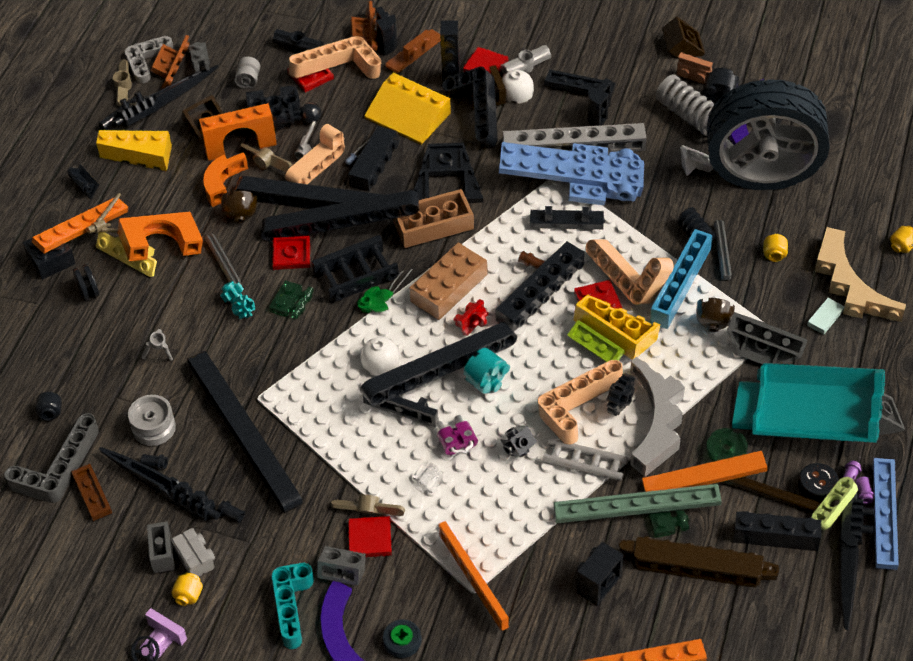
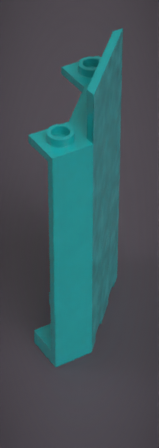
[732,363,885,443]

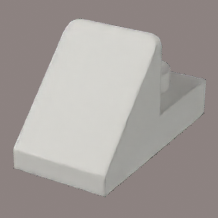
[680,145,713,176]

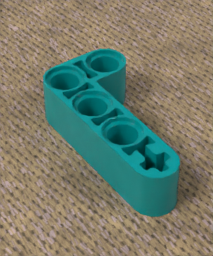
[272,563,314,649]

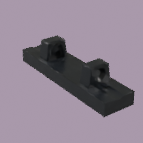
[530,206,604,230]
[362,394,439,427]

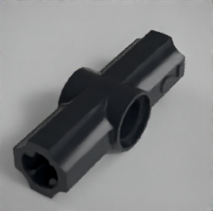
[273,29,324,53]

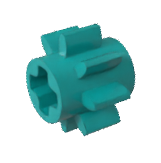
[220,281,244,304]
[231,295,255,319]

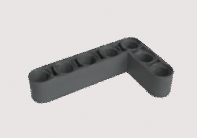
[4,413,99,503]

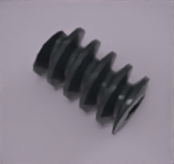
[678,207,716,243]

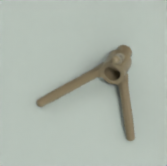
[86,193,121,234]

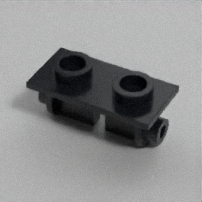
[67,164,100,199]

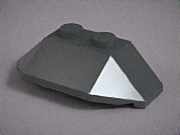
[727,312,808,364]

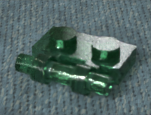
[269,280,314,319]
[647,509,690,538]

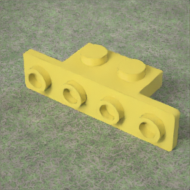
[96,232,157,277]

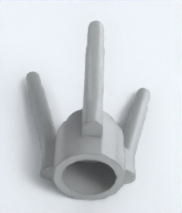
[294,121,316,160]
[141,329,173,361]

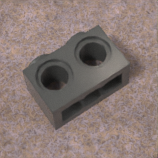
[317,546,366,586]

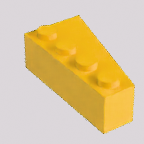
[96,130,172,171]
[573,295,660,360]

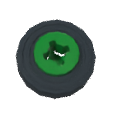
[383,619,422,658]

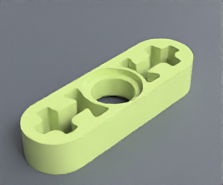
[811,477,858,530]

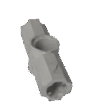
[501,45,551,75]

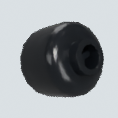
[35,391,62,421]

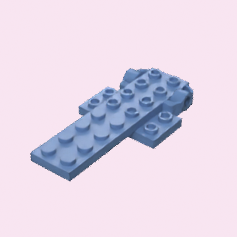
[499,142,644,206]

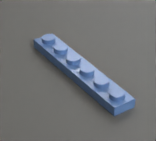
[873,458,899,570]

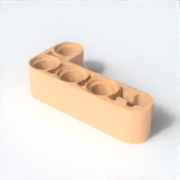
[285,124,345,184]

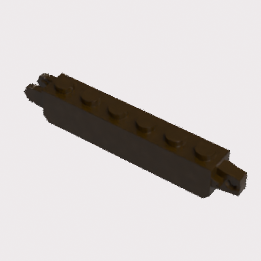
[618,537,779,588]

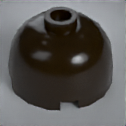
[221,191,257,223]
[696,298,735,332]

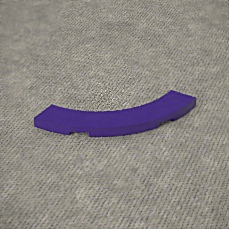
[321,581,364,661]

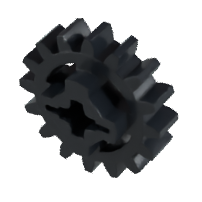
[606,373,635,416]

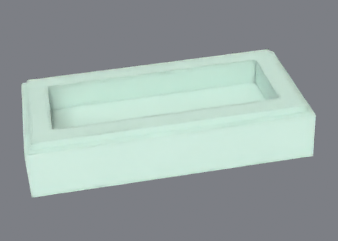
[807,298,845,335]

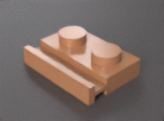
[677,53,713,84]

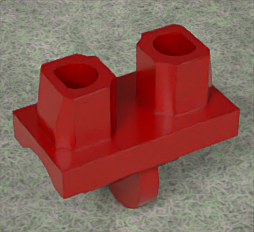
[454,299,489,336]

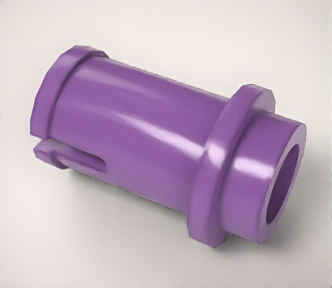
[843,461,861,488]
[856,477,874,504]

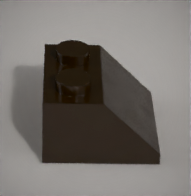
[662,16,705,57]
[181,95,224,141]

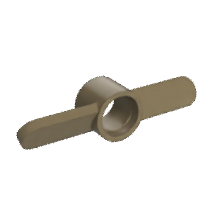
[113,59,132,106]
[240,143,292,172]
[331,494,405,516]

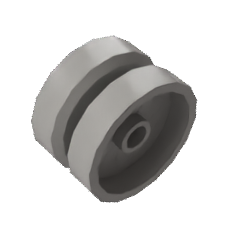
[128,395,176,446]

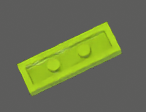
[567,320,626,362]

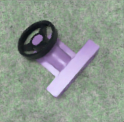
[131,608,187,661]

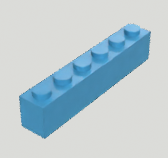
[650,229,712,329]

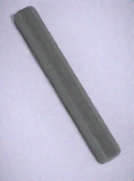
[714,220,732,280]
[205,233,241,284]

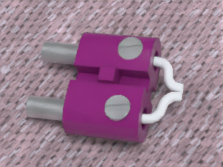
[436,415,478,455]

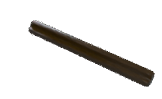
[723,477,820,513]

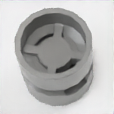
[235,57,260,89]

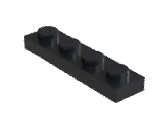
[545,69,616,98]

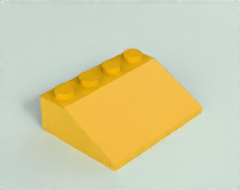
[364,73,451,145]

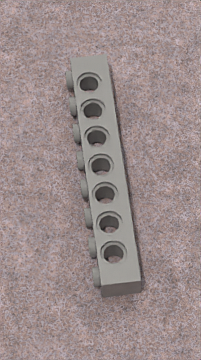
[503,123,646,153]

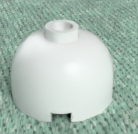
[502,70,534,104]
[361,337,400,376]

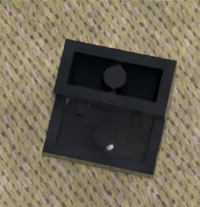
[375,6,398,56]
[587,78,612,126]

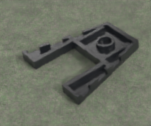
[414,143,483,203]

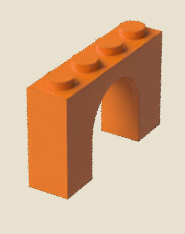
[199,103,277,161]
[117,212,203,262]

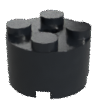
[702,68,740,104]

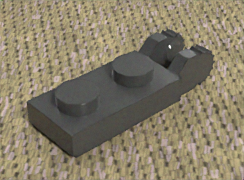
[189,42,210,72]

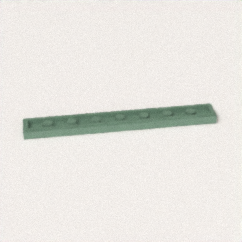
[553,484,722,523]

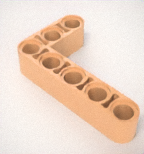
[289,36,381,79]
[586,239,674,305]
[538,360,623,444]

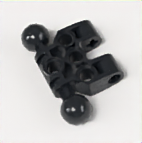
[233,85,321,134]

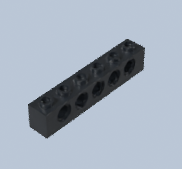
[495,241,585,331]

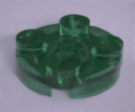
[706,428,748,461]

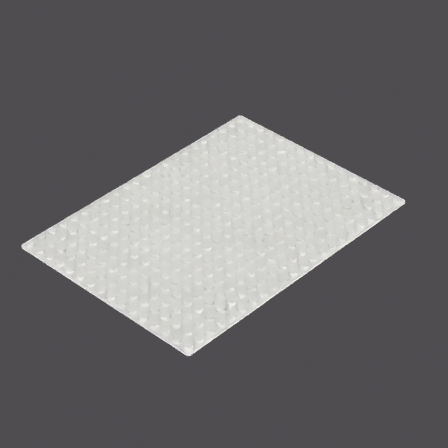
[258,180,765,594]

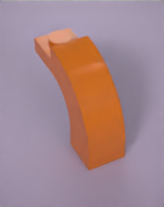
[203,153,248,207]

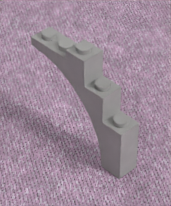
[630,357,685,477]

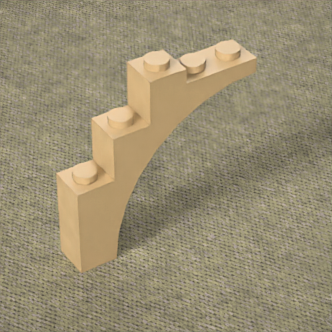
[815,227,906,322]

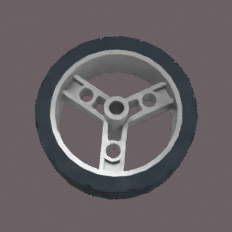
[707,79,830,190]

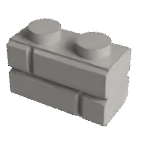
[171,528,215,577]

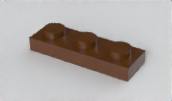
[71,464,112,521]

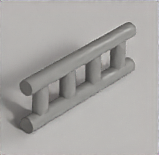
[542,438,628,481]

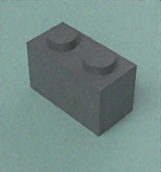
[147,521,175,573]

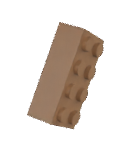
[393,189,474,248]
[409,242,488,320]

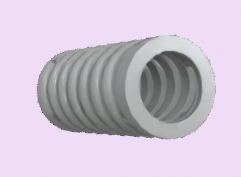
[656,75,714,136]

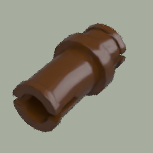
[518,251,545,269]

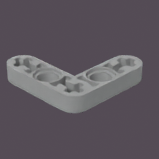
[125,36,173,83]

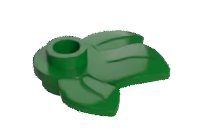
[357,286,394,313]

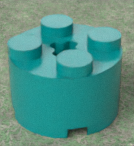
[463,348,510,394]

